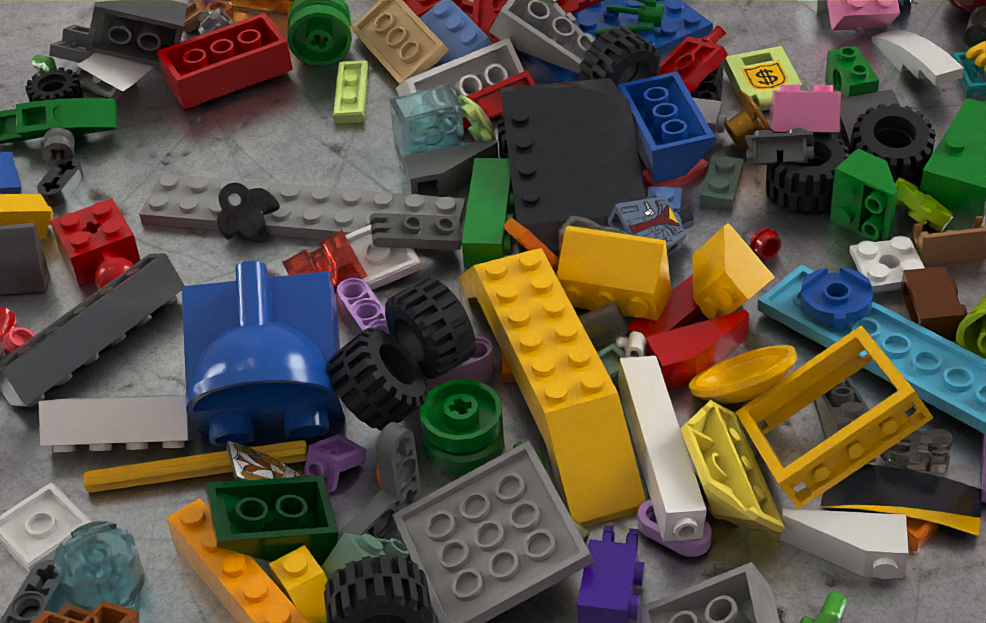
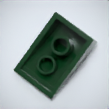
[205,475,339,566]

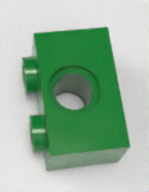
[825,46,879,98]

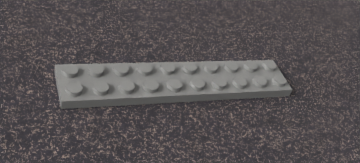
[139,174,467,251]

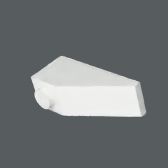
[780,508,909,579]

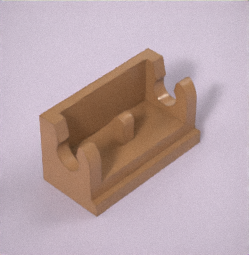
[911,216,986,266]

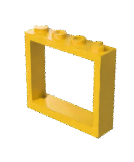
[735,325,933,510]

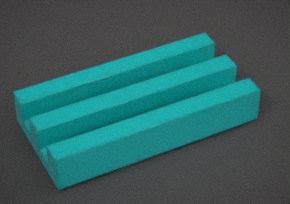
[951,52,986,98]

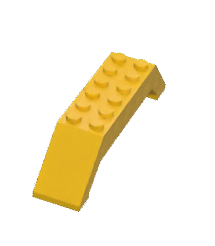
[458,248,646,528]

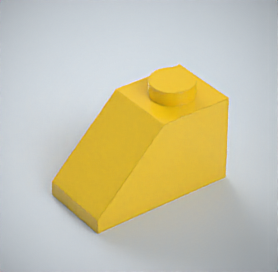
[269,545,327,623]

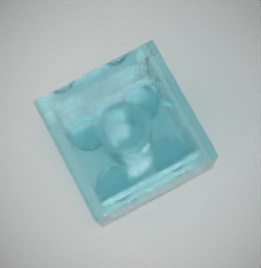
[389,84,465,166]

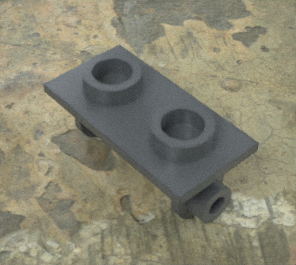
[745,128,815,166]

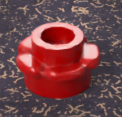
[749,228,782,260]

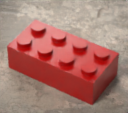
[156,13,293,110]

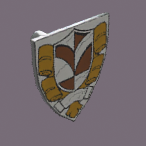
[226,440,303,481]

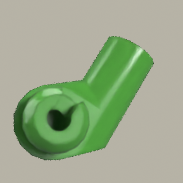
[32,55,58,76]
[800,591,847,623]

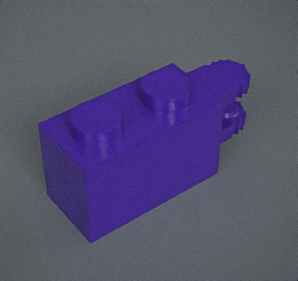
[577,526,645,623]

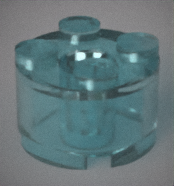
[54,521,145,611]

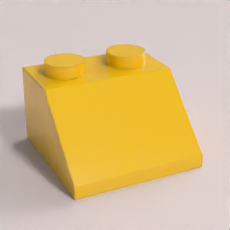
[692,223,775,319]

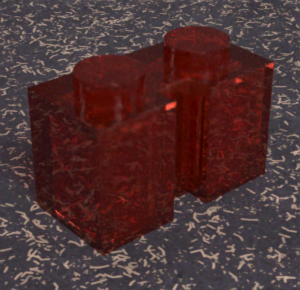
[282,230,368,294]

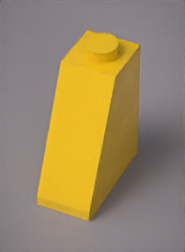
[0,194,53,240]

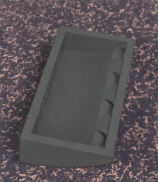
[0,223,50,295]

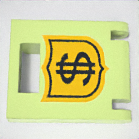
[724,46,802,111]

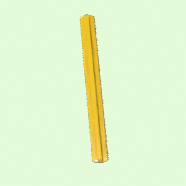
[83,439,308,493]

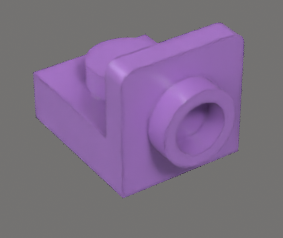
[303,434,367,493]

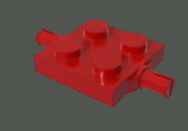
[657,25,728,93]

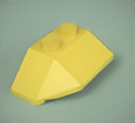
[680,400,785,533]

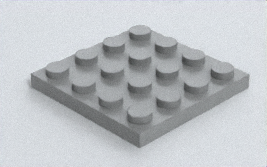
[392,440,595,623]

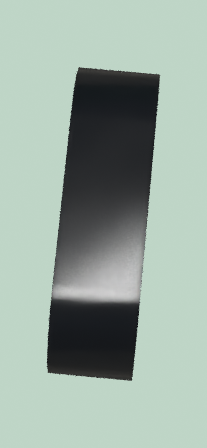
[37,158,84,207]

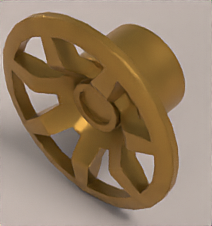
[724,91,772,149]

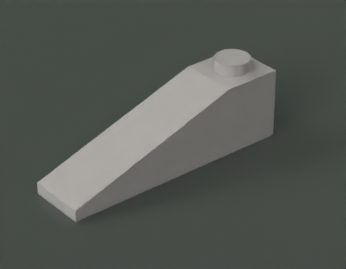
[489,0,595,74]

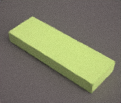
[333,61,369,124]

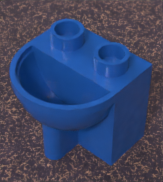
[181,261,346,446]

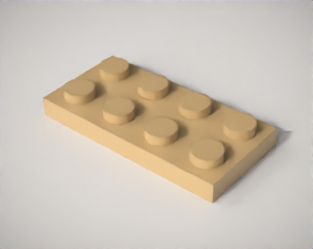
[351,0,450,84]

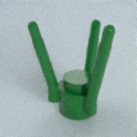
[593,0,664,36]

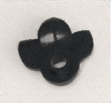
[217,182,280,241]

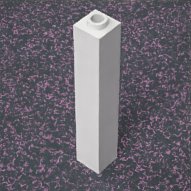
[617,356,707,542]

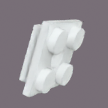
[849,236,925,293]

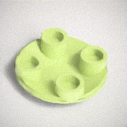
[452,94,496,142]

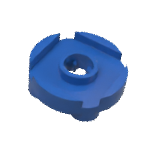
[800,267,873,330]

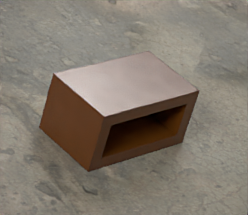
[900,266,967,341]

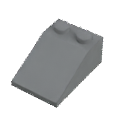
[640,562,780,623]

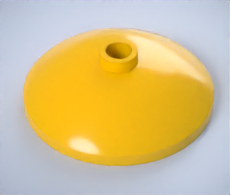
[689,345,798,405]

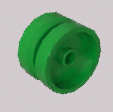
[287,0,352,66]
[420,379,505,475]

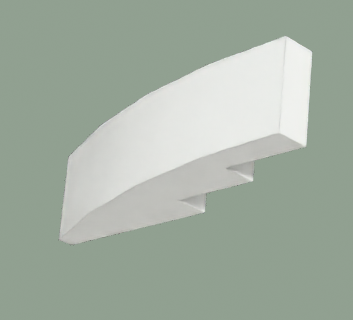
[871,29,964,86]

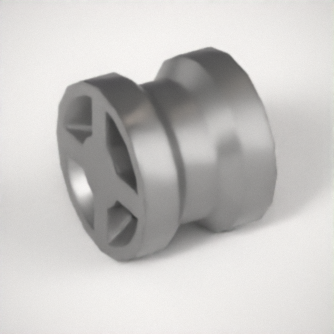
[42,128,75,166]

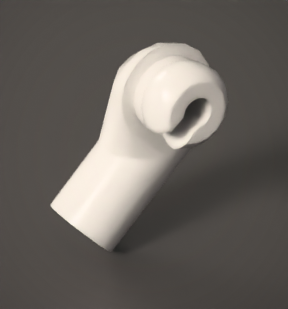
[616,331,646,358]

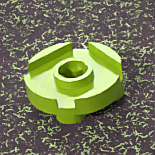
[895,178,954,232]

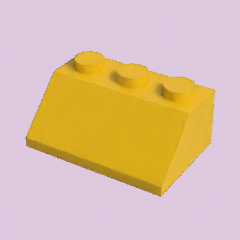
[557,226,672,321]

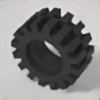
[25,67,84,102]

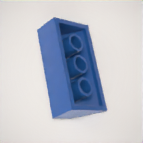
[618,71,715,183]

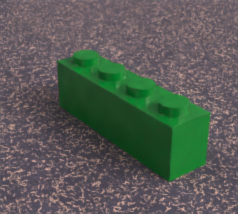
[462,158,515,268]

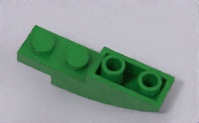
[0,98,118,144]

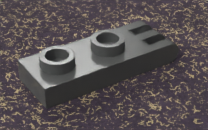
[369,213,462,250]

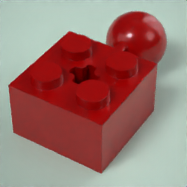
[50,198,141,290]

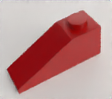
[646,310,749,390]

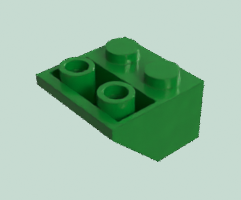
[830,149,898,242]

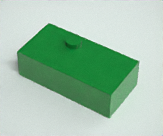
[920,98,986,217]

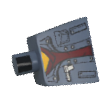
[607,197,694,257]

